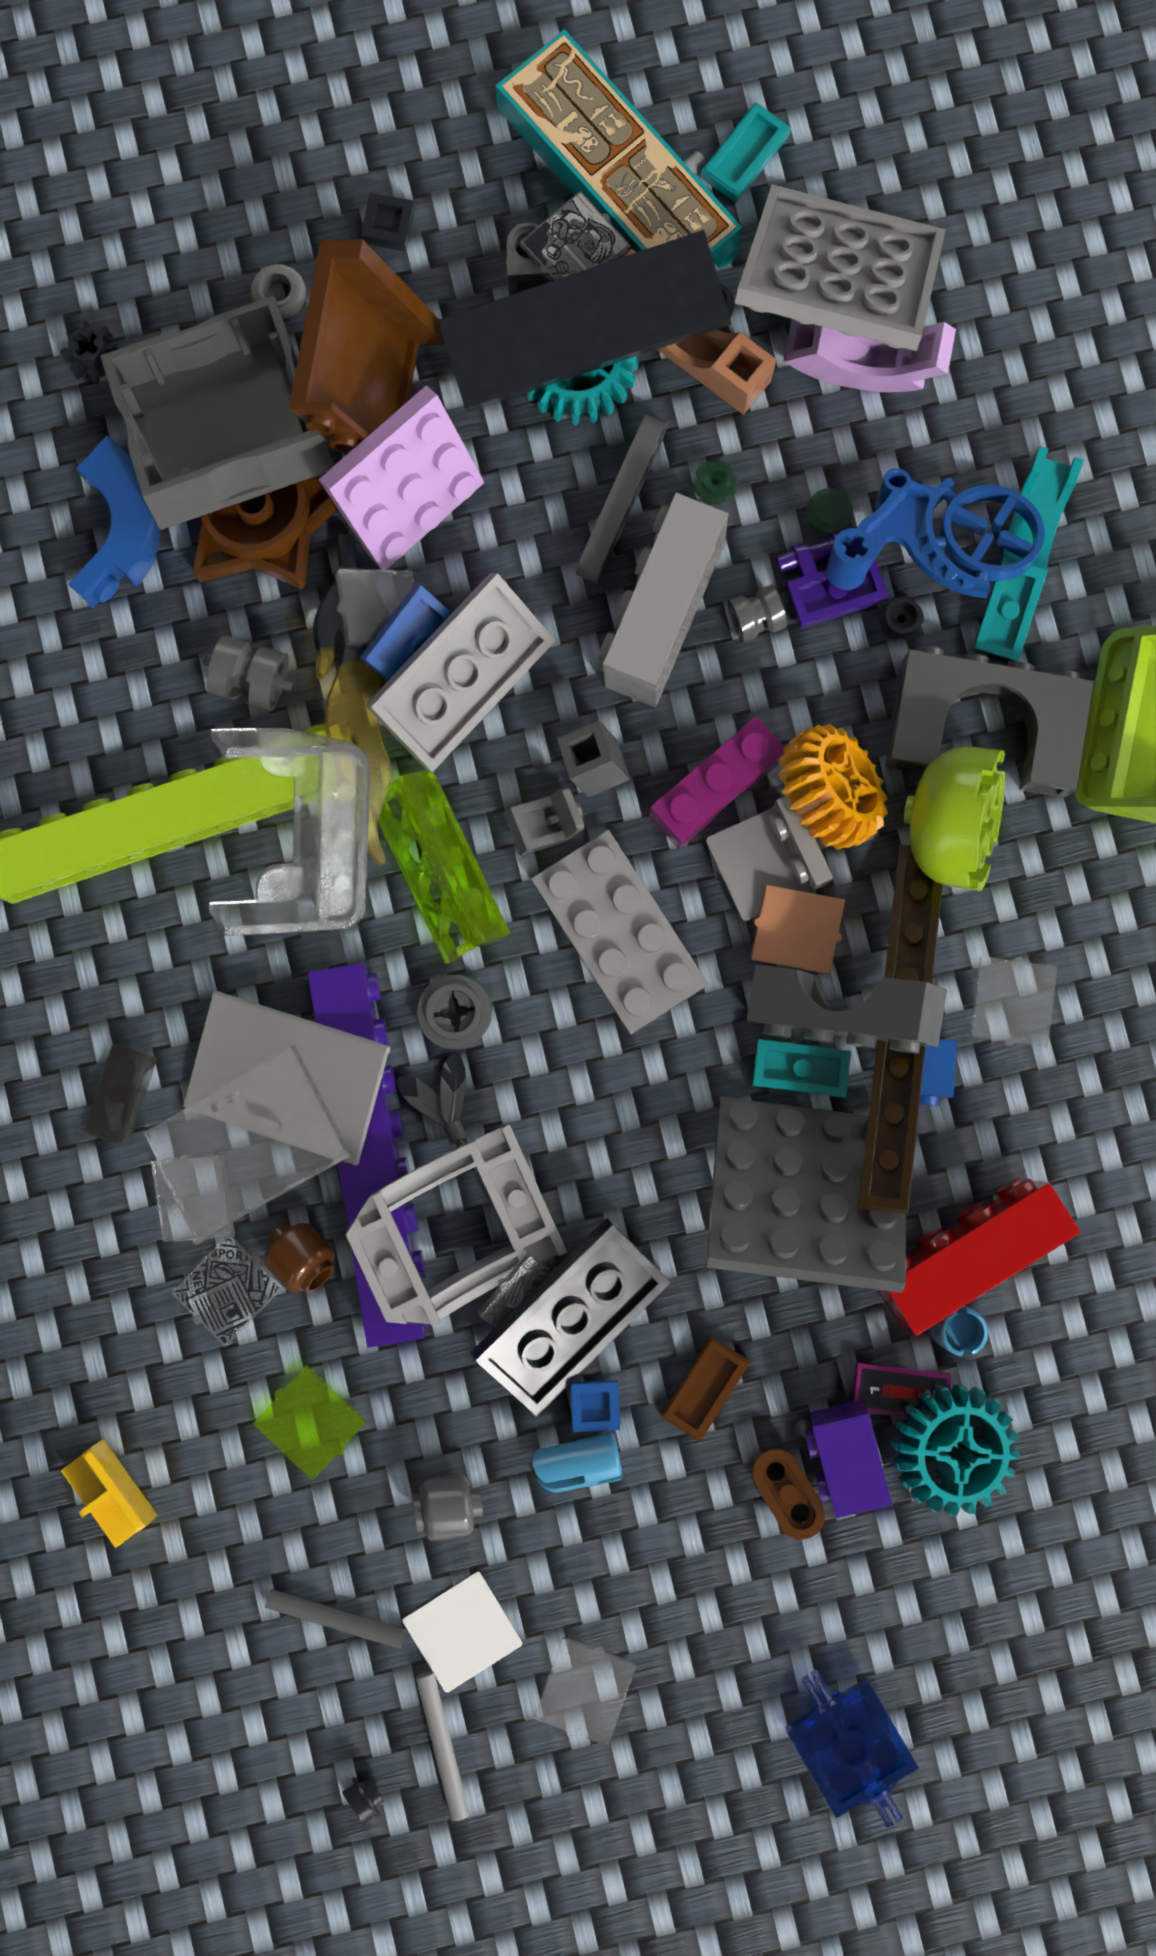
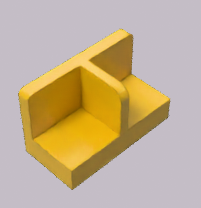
[61,1439,158,1548]

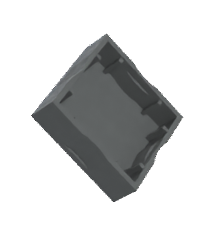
[100,296,335,530]

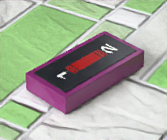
[851,1361,952,1422]

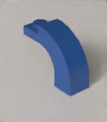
[68,436,160,609]

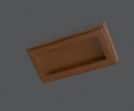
[660,1335,751,1442]

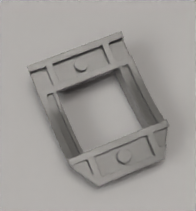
[346,1124,567,1327]

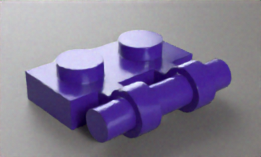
[775,529,889,629]

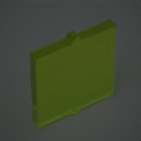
[253,1365,366,1480]

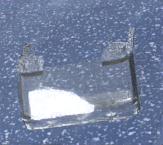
[209,728,370,936]

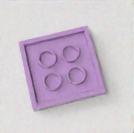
[319,386,484,572]

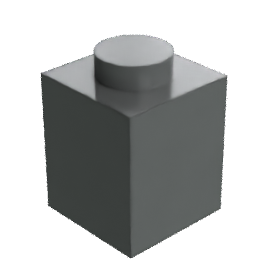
[557,720,630,797]

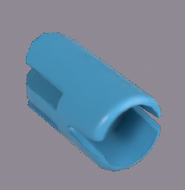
[927,1306,988,1356]
[532,1433,623,1494]

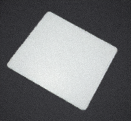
[403,1572,522,1693]

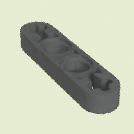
[576,414,668,584]

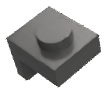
[503,786,584,856]

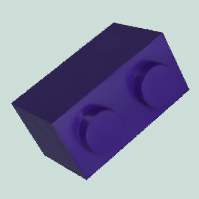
[804,1399,892,1518]

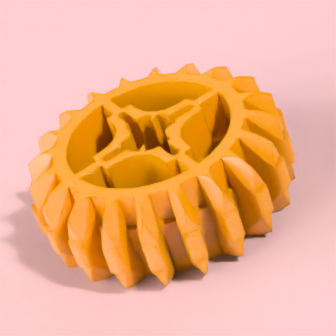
[778,723,888,850]

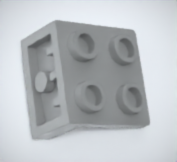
[706,796,833,921]

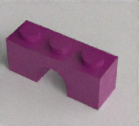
[649,716,784,850]

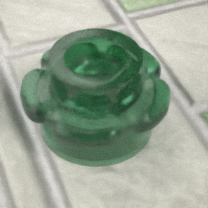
[693,460,738,504]

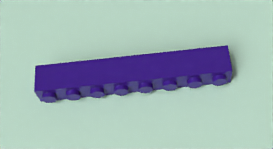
[308,963,431,1348]

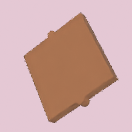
[750,884,845,974]

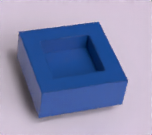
[571,1380,620,1432]

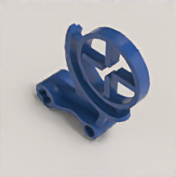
[825,468,1045,599]

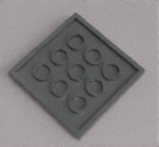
[706,1097,906,1293]

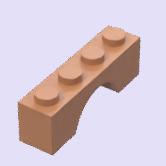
[625,249,776,415]

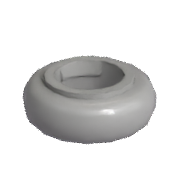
[251,264,306,320]

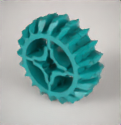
[525,356,639,426]
[890,1383,1021,1517]

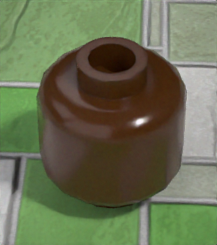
[264,1223,334,1294]

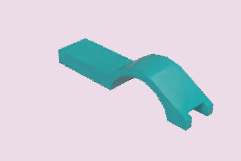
[972,446,1084,662]

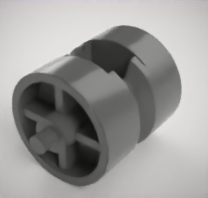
[203,635,293,712]

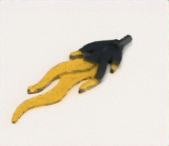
[313,534,392,866]

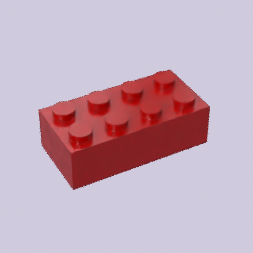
[878,1178,1081,1336]

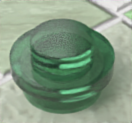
[807,488,853,535]

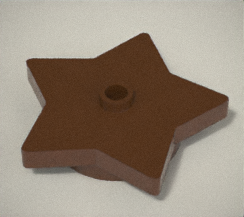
[193,476,338,589]

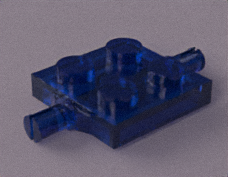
[785,1670,919,1827]

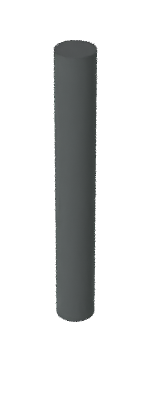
[265,1589,407,1649]

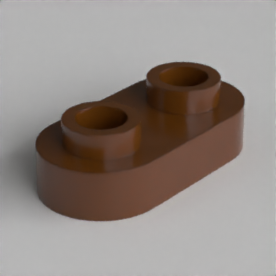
[751,1446,825,1540]

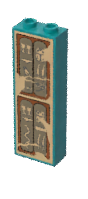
[496,29,742,269]

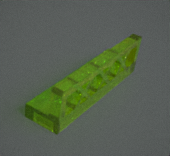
[368,770,511,964]

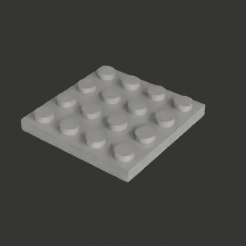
[735,184,946,351]

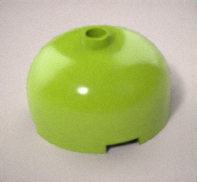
[904,746,1006,891]

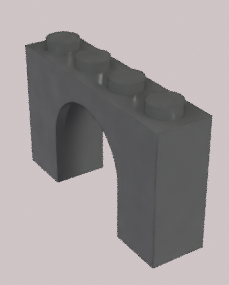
[884,646,1094,798]

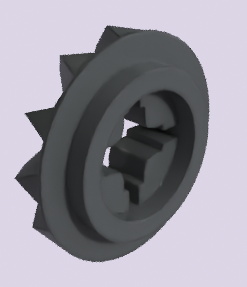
[417,975,492,1049]

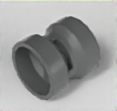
[728,584,787,643]

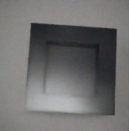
[361,193,415,252]

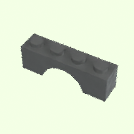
[747,965,947,1054]

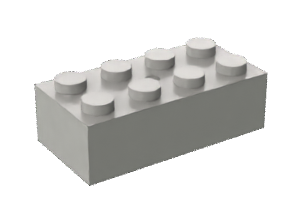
[599,493,729,708]

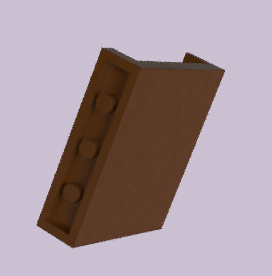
[289,239,445,455]

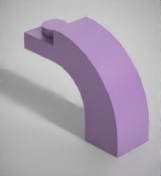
[783,319,956,392]

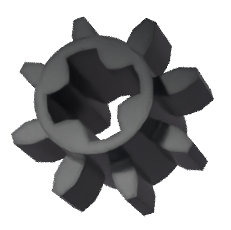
[60,321,120,384]

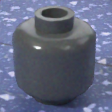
[412,1473,483,1541]

